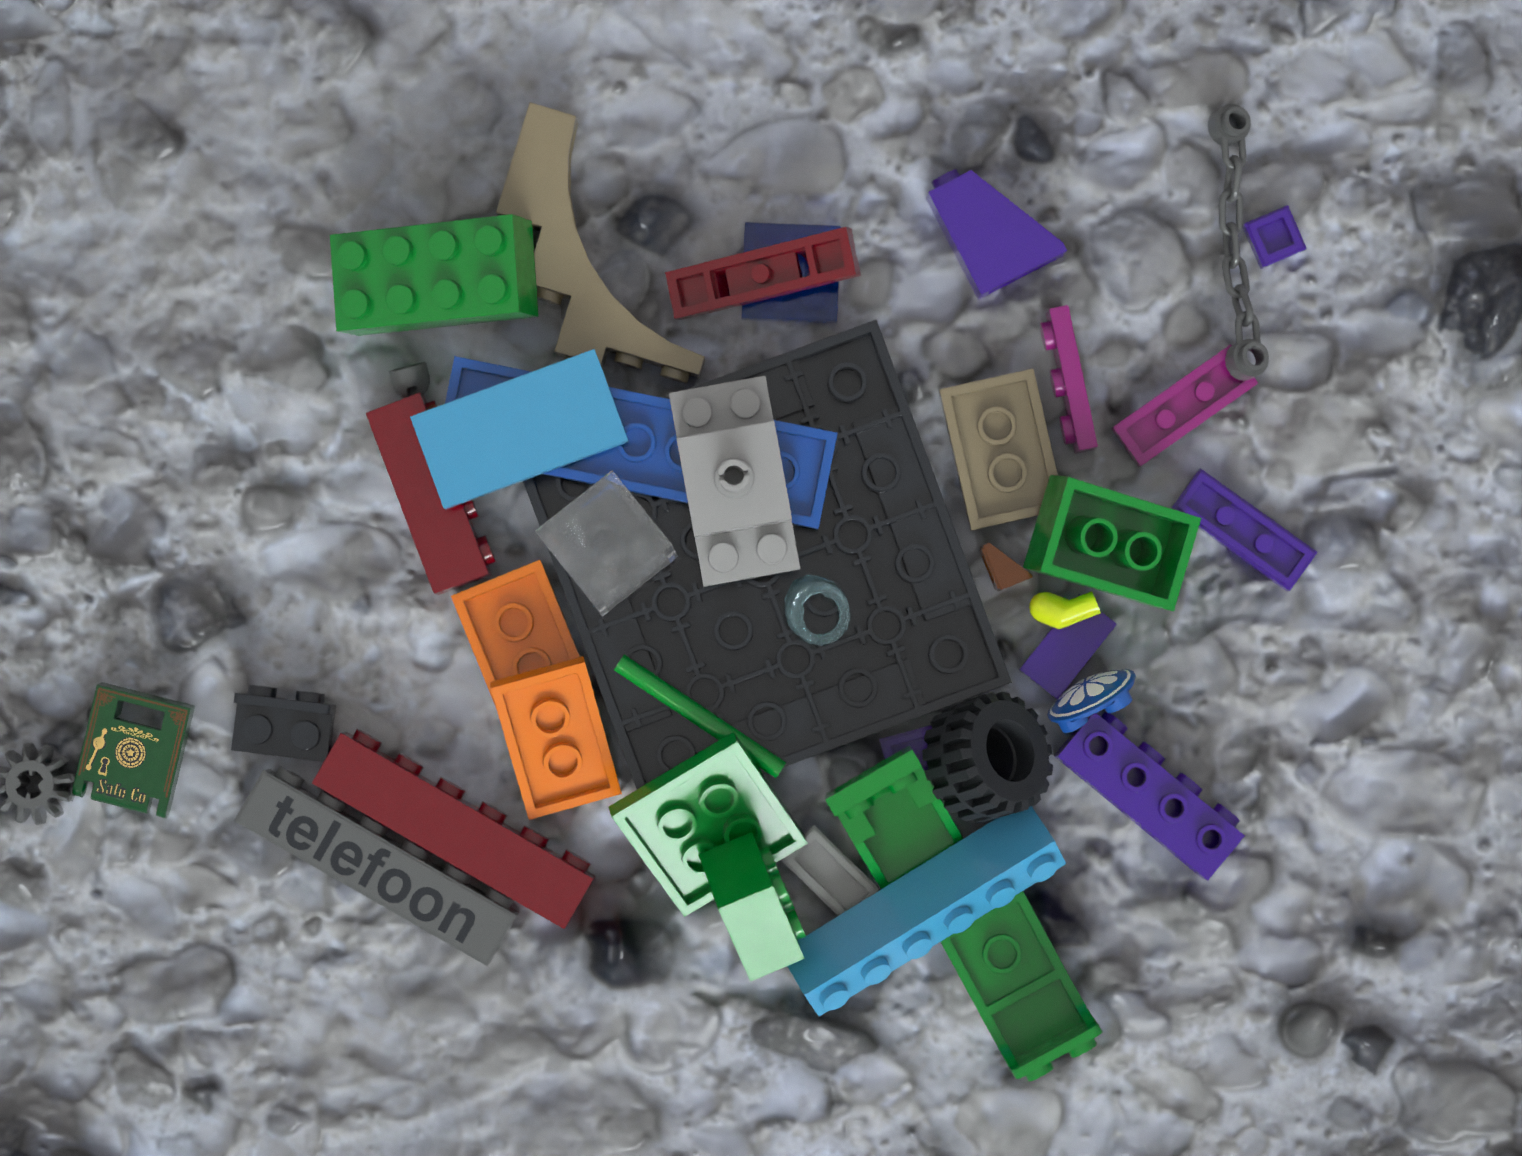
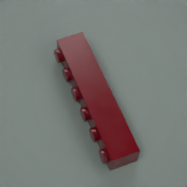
[312,729,596,929]

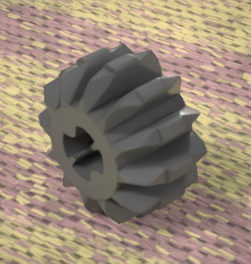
[0,743,76,825]

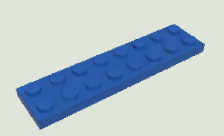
[445,356,838,529]

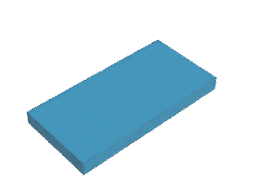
[410,349,629,510]

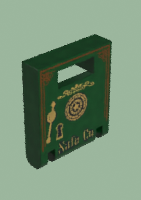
[72,682,195,818]

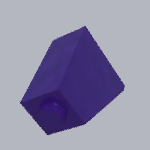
[926,169,1067,300]

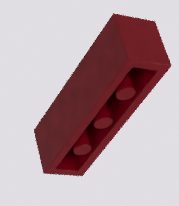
[366,392,496,595]

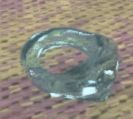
[785,575,851,646]

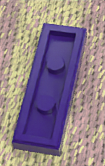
[1171,468,1318,592]

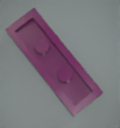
[1040,305,1098,454]
[1111,344,1258,467]

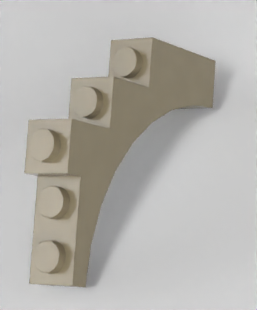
[496,102,705,384]

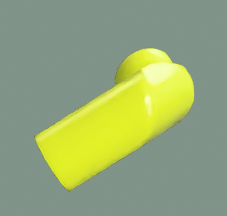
[1029,591,1101,629]

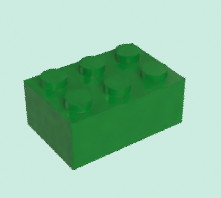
[1023,475,1201,612]

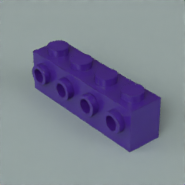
[1054,711,1245,881]

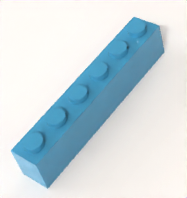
[787,806,1067,1016]

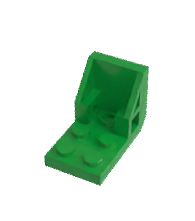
[825,745,963,889]

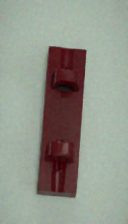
[665,227,861,320]

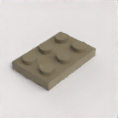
[939,368,1058,531]

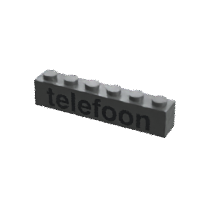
[234,766,519,966]

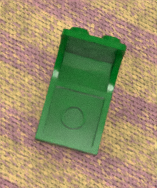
[941,891,1103,1082]

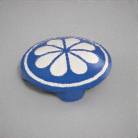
[1047,669,1136,733]

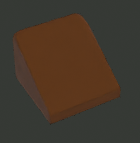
[979,543,1033,591]

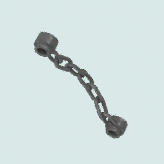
[1208,104,1269,381]

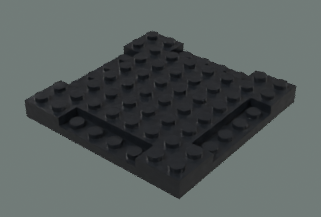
[523,320,1012,789]

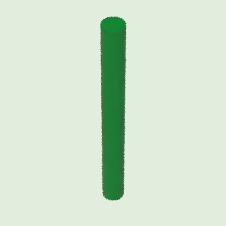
[614,654,787,778]

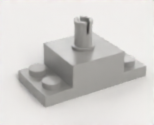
[669,376,800,587]

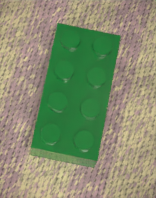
[330,214,539,336]

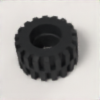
[922,692,1053,823]

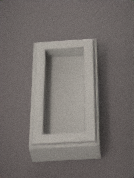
[781,824,881,916]

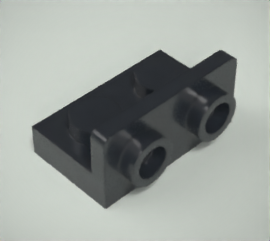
[231,685,336,762]

